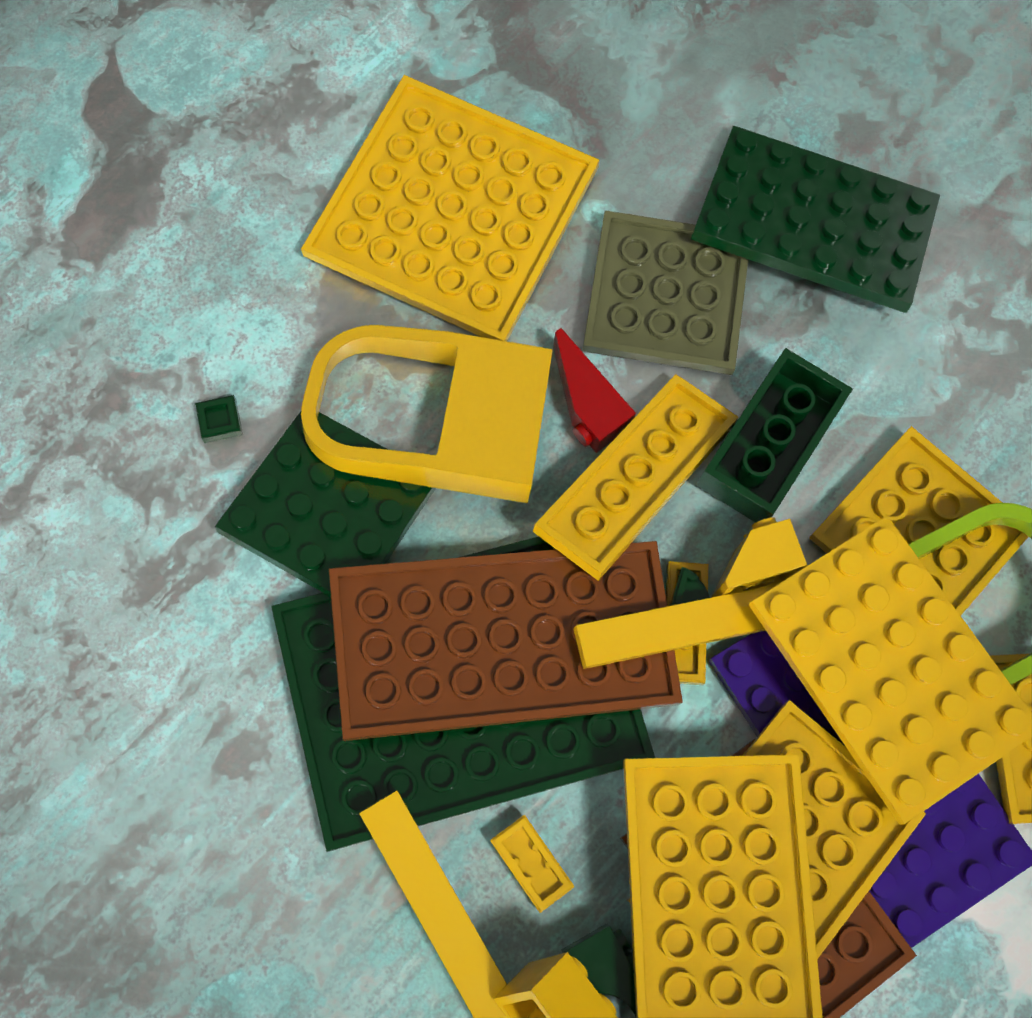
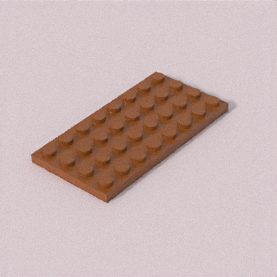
[329,541,683,741]

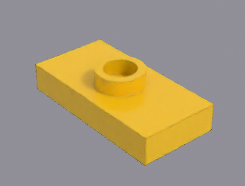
[490,815,575,913]

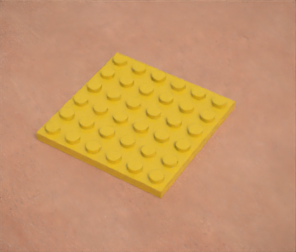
[301,75,600,341]

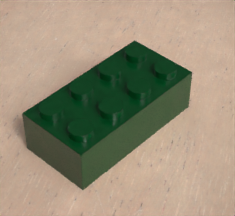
[696,348,853,523]

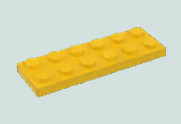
[533,374,738,581]

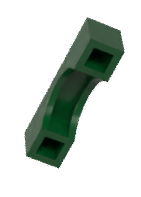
[561,924,636,1018]

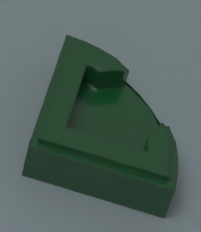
[670,567,710,606]

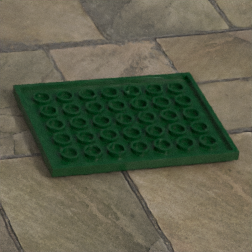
[271,536,655,852]

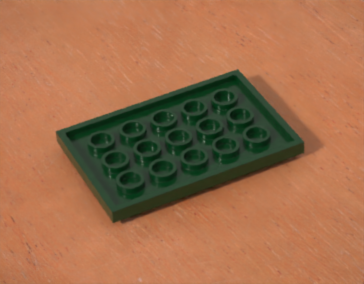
[691,125,940,313]

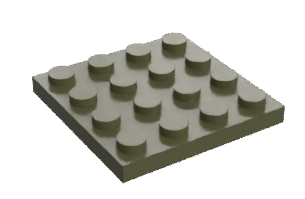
[582,210,748,375]

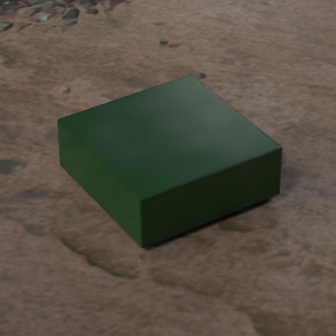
[195,395,243,443]

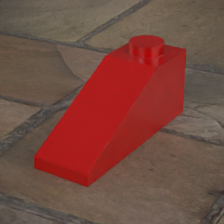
[553,328,636,453]

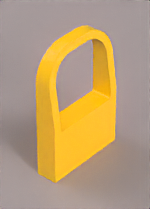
[301,325,553,503]

